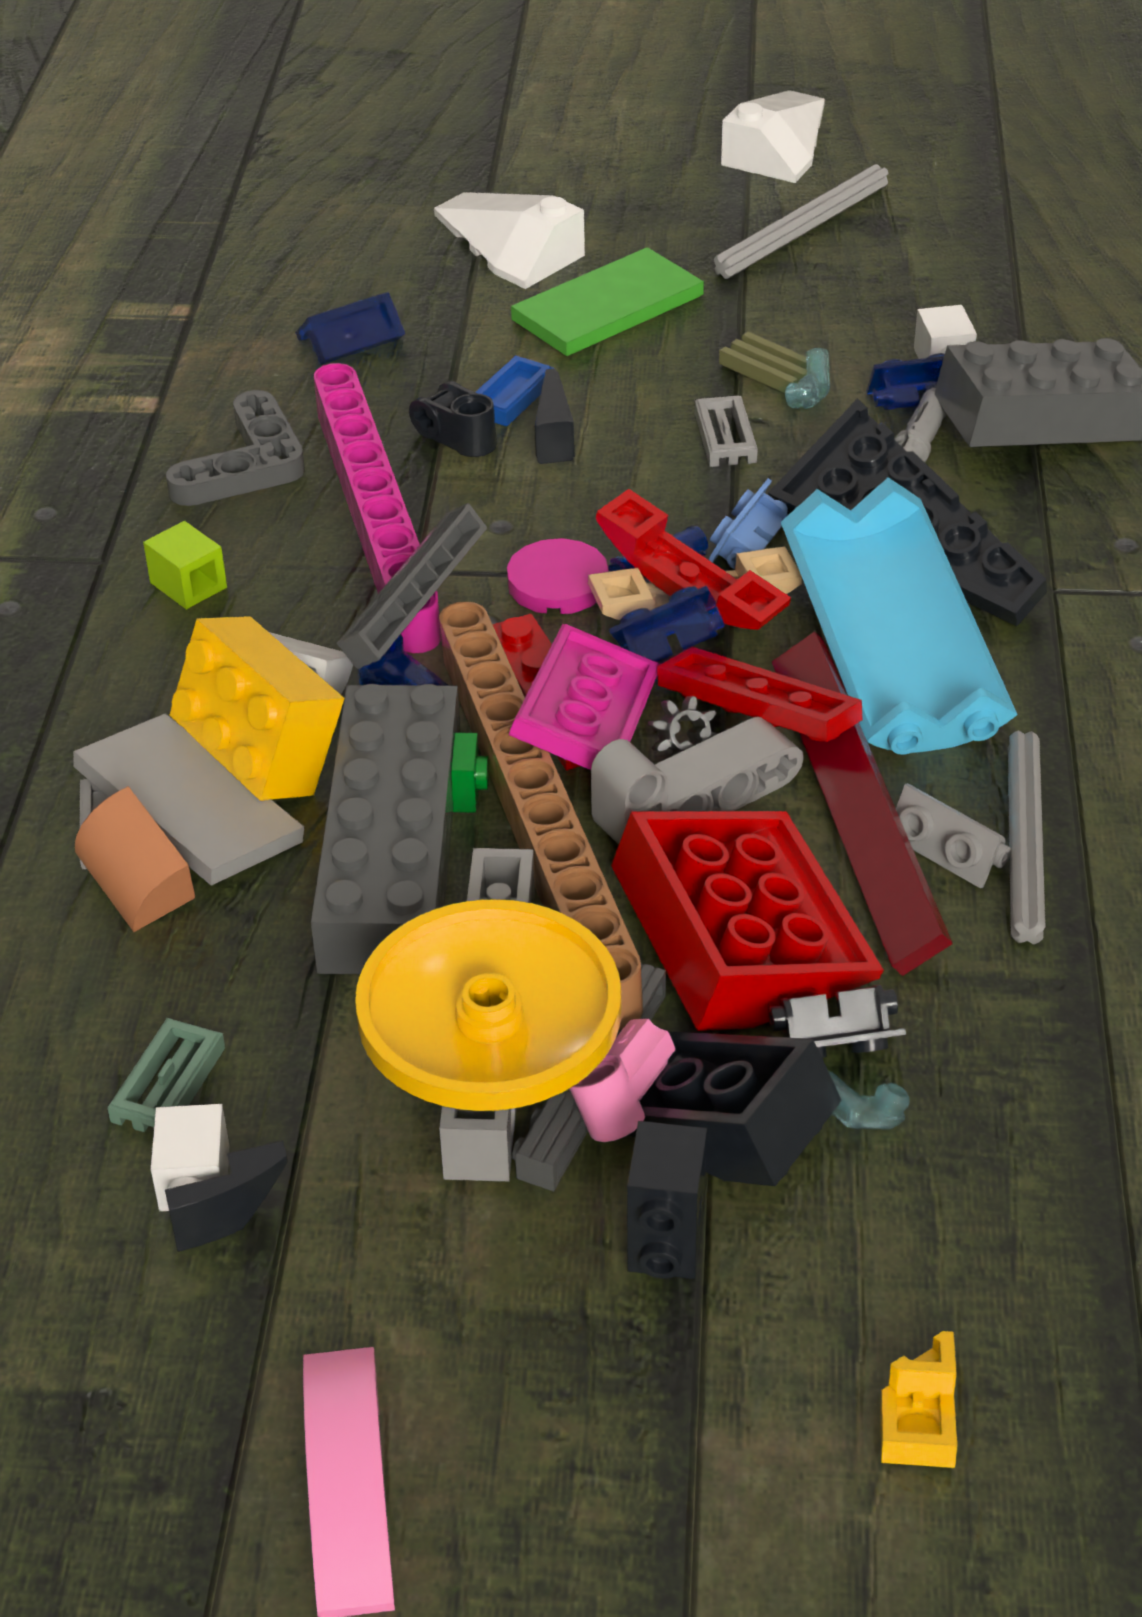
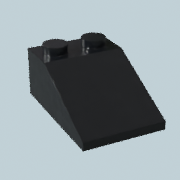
[629,1031,842,1186]

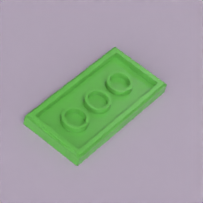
[511,247,704,356]

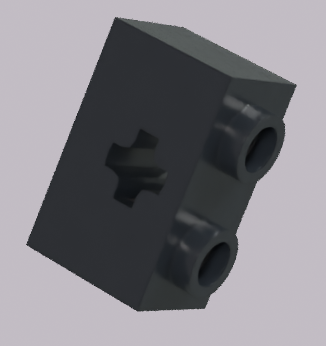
[627,1121,707,1279]

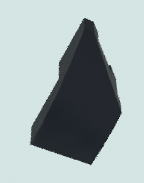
[165,1141,288,1252]

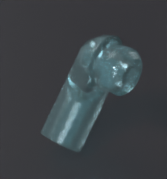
[785,348,830,409]
[828,1071,910,1129]

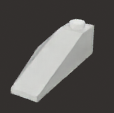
[721,91,825,183]

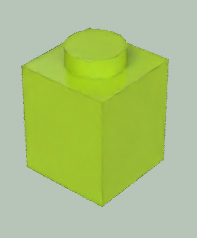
[143,521,227,610]

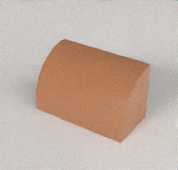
[75,786,195,932]

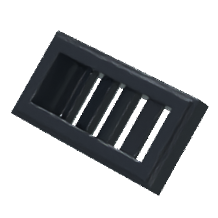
[534,368,575,464]

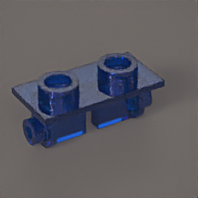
[866,353,945,410]
[609,585,725,662]

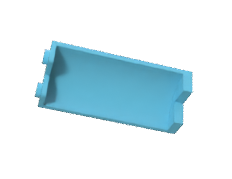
[781,477,1018,755]

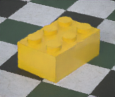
[169,616,345,801]

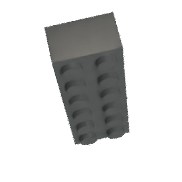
[311,684,461,974]

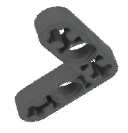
[166,390,305,506]

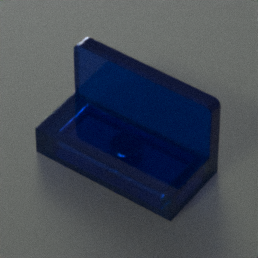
[295,292,405,365]

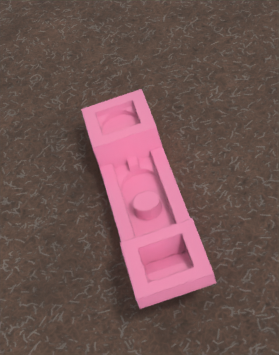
[303,1347,395,1617]

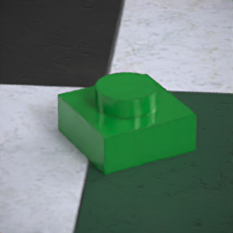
[451,733,489,813]

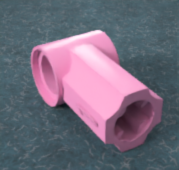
[569,1018,675,1142]

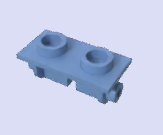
[708,478,788,569]

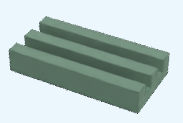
[107,1018,225,1132]

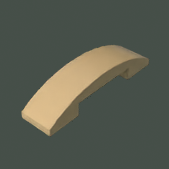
[588,546,802,627]

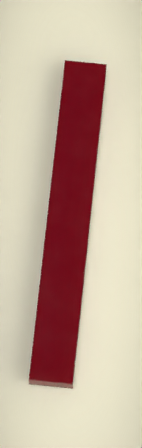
[772,631,953,976]

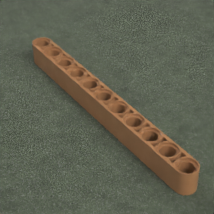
[439,601,643,1030]

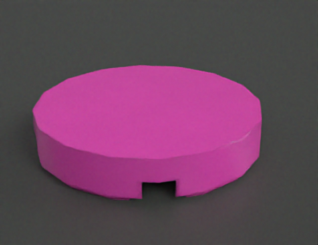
[507,538,609,614]

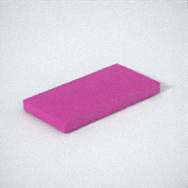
[509,624,659,770]

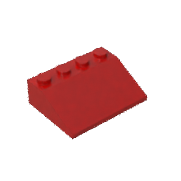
[611,811,884,1031]

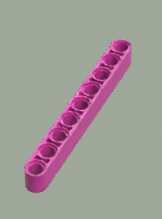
[314,363,441,653]

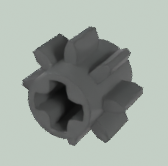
[648,696,717,756]

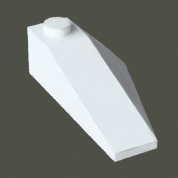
[434,192,585,289]

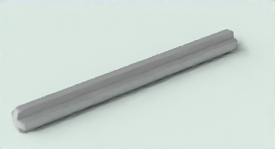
[714,164,889,279]

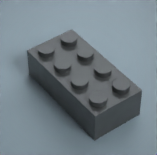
[934,338,1142,447]

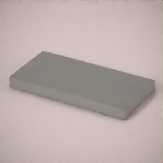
[73,713,304,885]

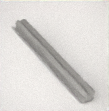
[1008,730,1045,944]

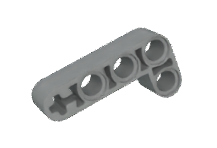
[591,717,803,845]

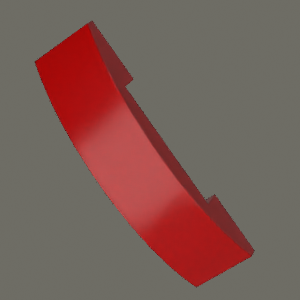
[595,489,791,630]

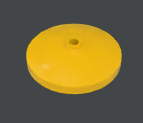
[355,899,621,1111]

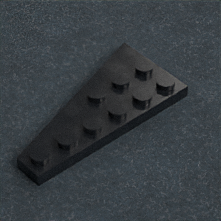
[768,398,1047,627]

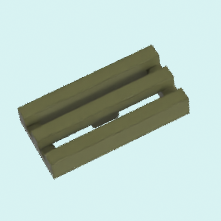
[719,332,820,396]

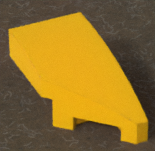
[880,1331,957,1468]

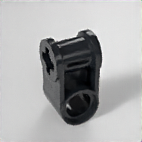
[409,380,497,457]

